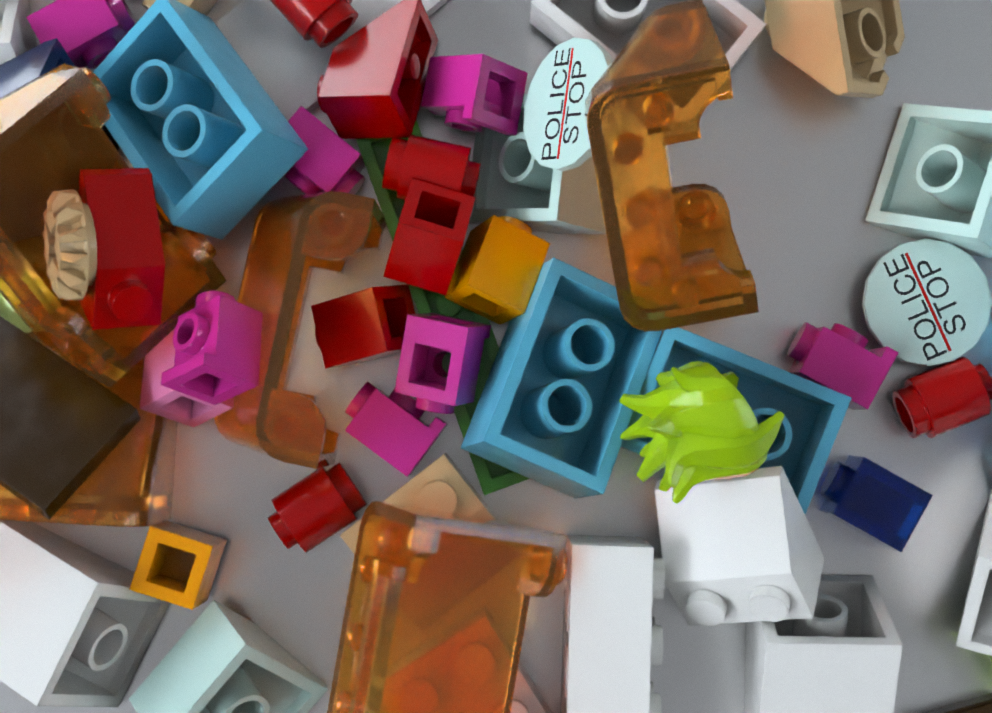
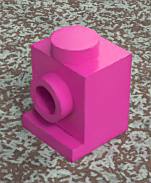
[26,0,137,80]
[421,54,528,136]
[284,106,365,207]
[161,291,263,405]
[394,313,491,414]
[787,322,899,410]
[345,382,448,477]

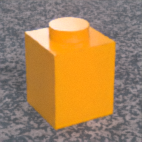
[444,215,550,325]
[129,521,227,610]

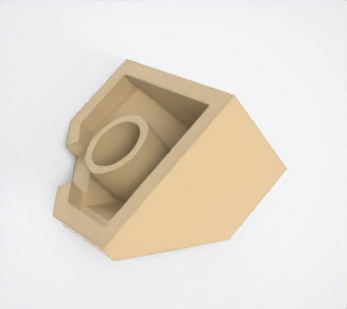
[764,0,905,98]

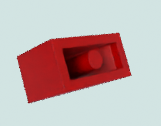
[317,0,438,139]
[79,168,166,330]

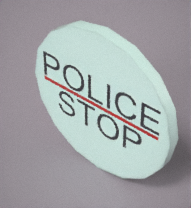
[524,37,617,172]
[862,238,992,366]

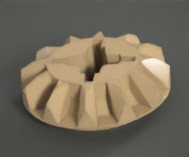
[42,189,97,300]

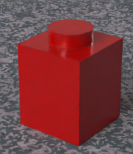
[383,178,476,295]
[311,284,415,369]

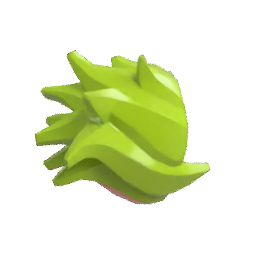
[619,361,785,504]

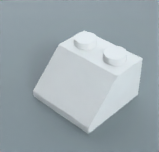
[654,466,825,626]

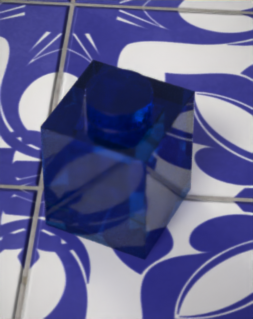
[819,455,933,552]

